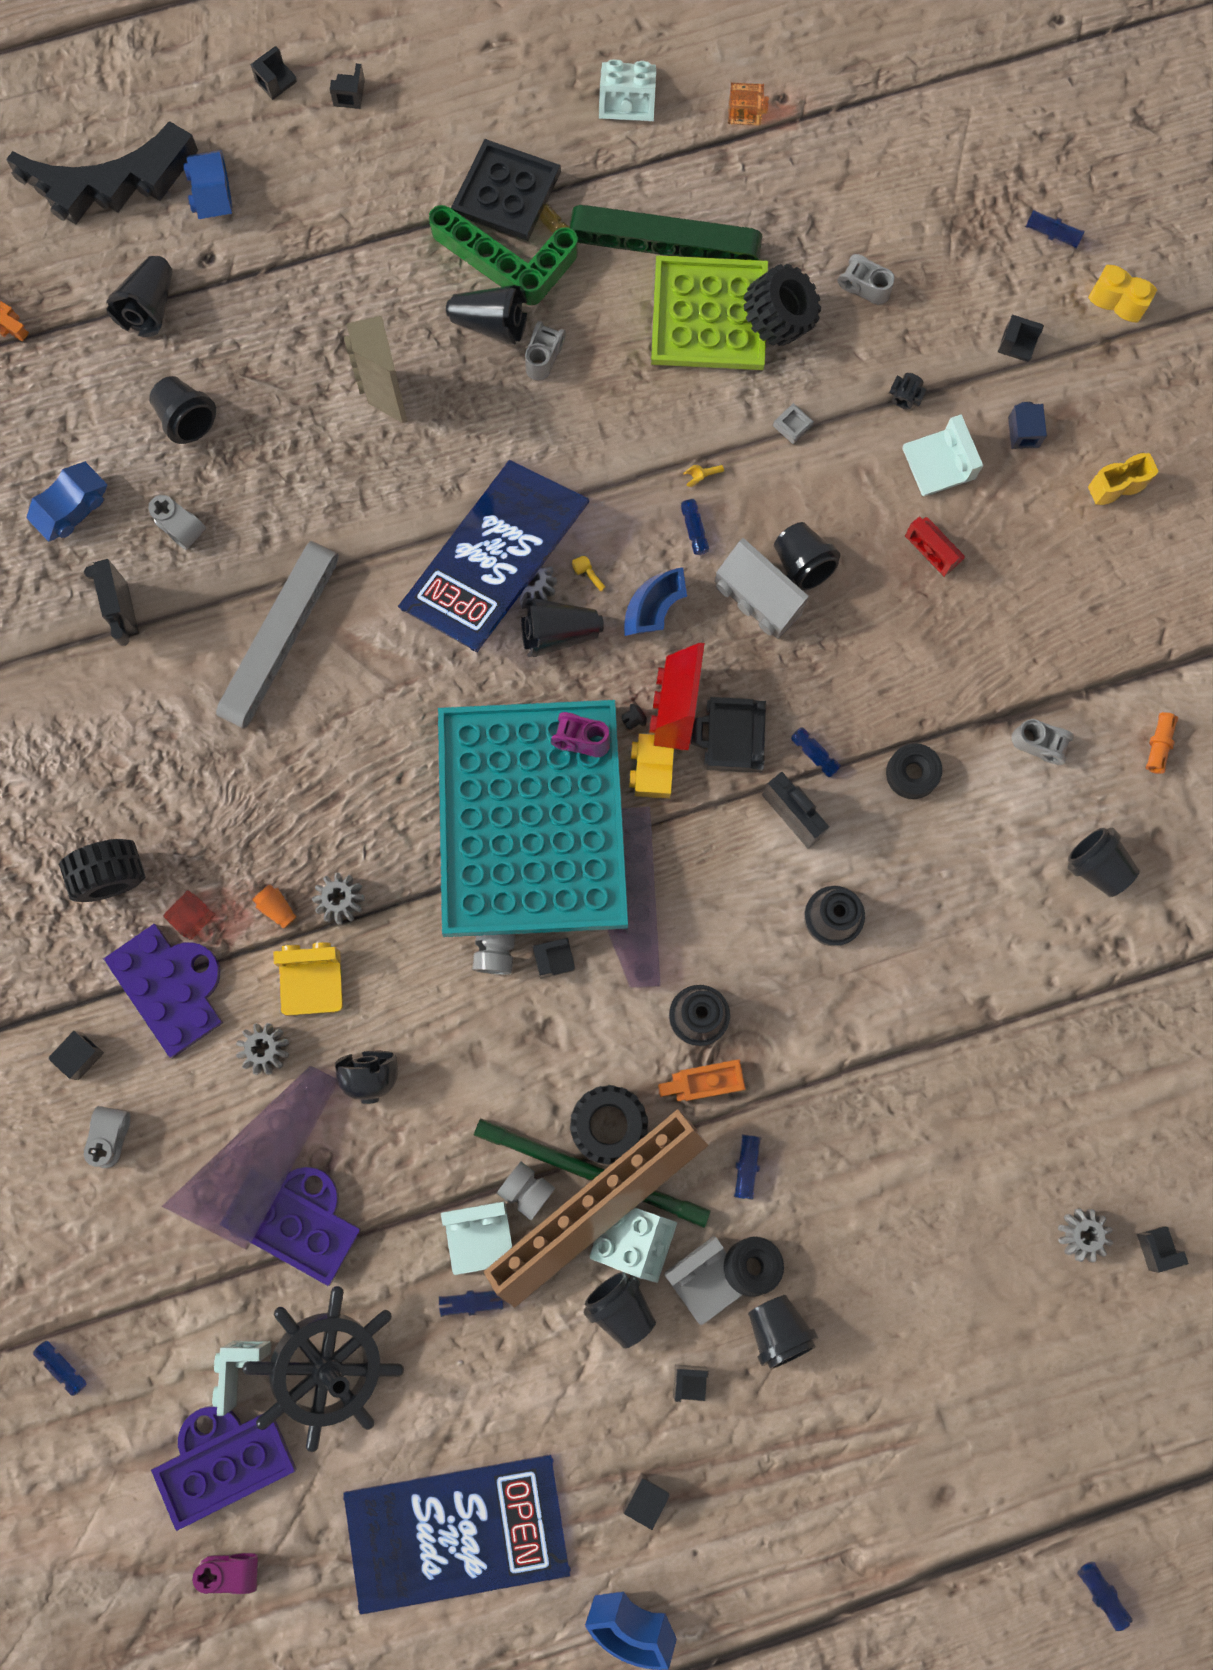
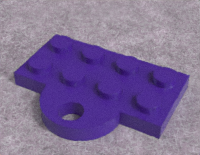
[103,924,223,1059]
[220,1167,361,1286]
[151,1405,297,1531]

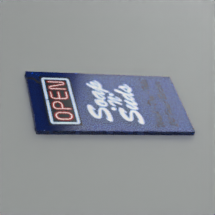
[398,460,590,653]
[343,1454,571,1615]

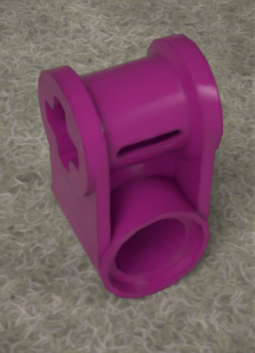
[550,712,610,757]
[192,1553,258,1594]

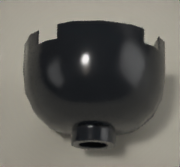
[335,1050,398,1104]

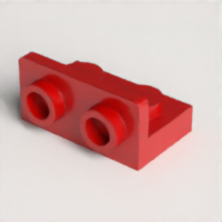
[905,516,965,577]

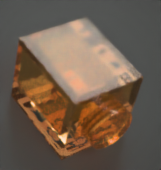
[728,82,769,125]

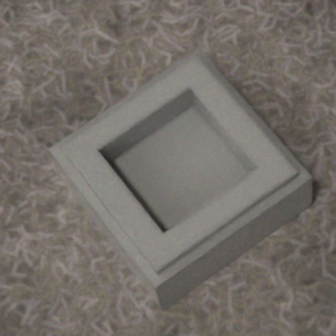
[773,403,814,444]

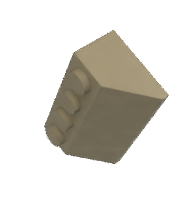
[344,316,408,423]

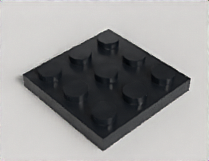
[451,139,561,241]

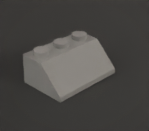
[715,538,809,639]

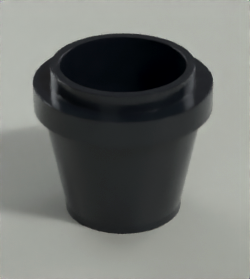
[149,376,216,444]
[774,522,840,590]
[1067,828,1140,897]
[804,886,865,946]
[669,985,730,1046]
[583,1272,656,1349]
[748,1295,819,1369]

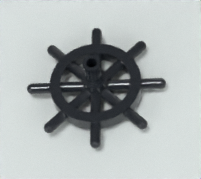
[242,1286,404,1452]

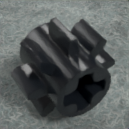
[889,373,927,409]

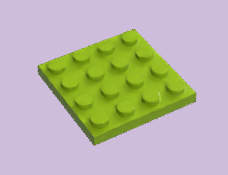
[651,255,768,370]

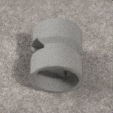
[472,934,516,975]
[497,1161,555,1220]

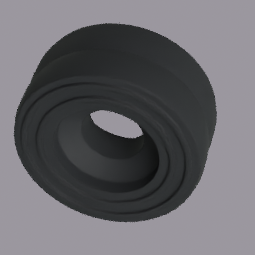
[886,743,942,799]
[724,1236,784,1297]

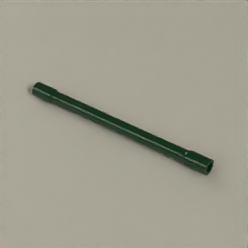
[474,1118,711,1228]

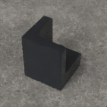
[250,46,297,100]
[330,63,365,109]
[998,314,1044,362]
[533,938,575,979]
[49,1030,104,1080]
[1137,1226,1189,1273]
[673,1364,709,1402]
[623,1473,670,1530]

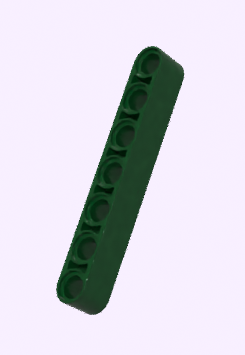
[569,205,763,260]

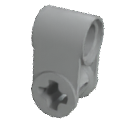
[837,254,895,305]
[525,321,566,381]
[148,495,206,550]
[1012,719,1074,765]
[84,1106,131,1168]

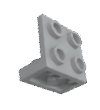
[664,1236,742,1325]

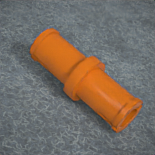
[1145,712,1178,774]

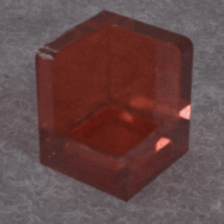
[163,890,216,940]

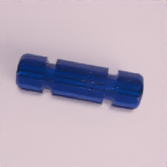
[681,499,709,555]
[791,727,841,777]
[33,1341,86,1396]

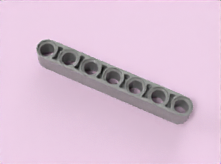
[216,541,339,728]

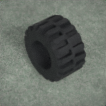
[744,264,821,346]
[59,839,146,902]
[570,1085,648,1164]

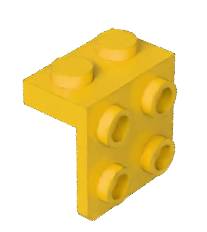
[273,942,343,1016]

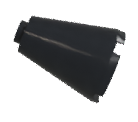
[106,256,173,337]
[446,285,527,345]
[521,598,604,657]

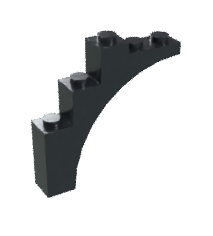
[6,121,198,225]

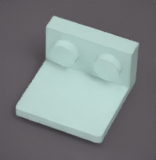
[599,59,656,121]
[902,414,983,497]
[441,1201,512,1275]
[590,1208,677,1283]
[212,1341,271,1416]

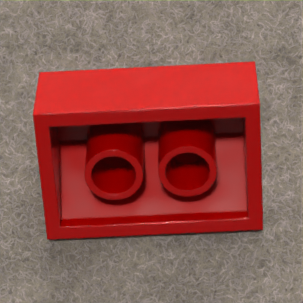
[649,643,705,751]

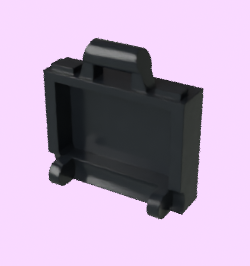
[84,559,139,646]
[691,697,767,773]
[762,772,830,849]

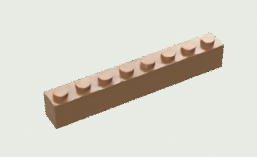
[483,1109,709,1308]

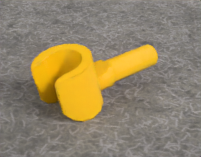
[683,465,724,487]
[572,556,606,592]

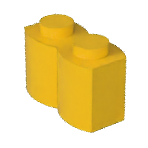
[1088,265,1157,323]
[1088,453,1159,505]
[629,734,674,799]

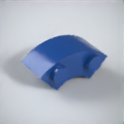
[184,150,232,219]
[26,461,108,542]
[624,567,687,636]
[585,1592,677,1670]

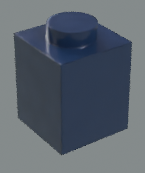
[1008,402,1047,449]

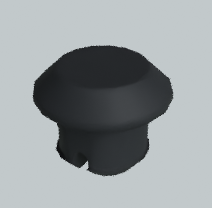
[621,704,647,730]

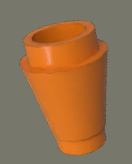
[252,884,297,929]

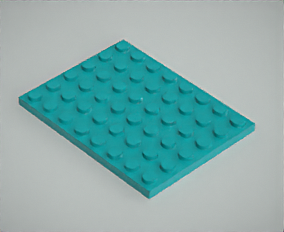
[438,700,628,937]

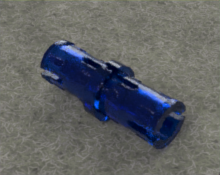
[1025,209,1085,249]
[734,1134,762,1200]
[439,1290,504,1317]
[1077,1561,1133,1631]

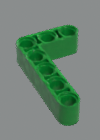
[429,205,578,305]

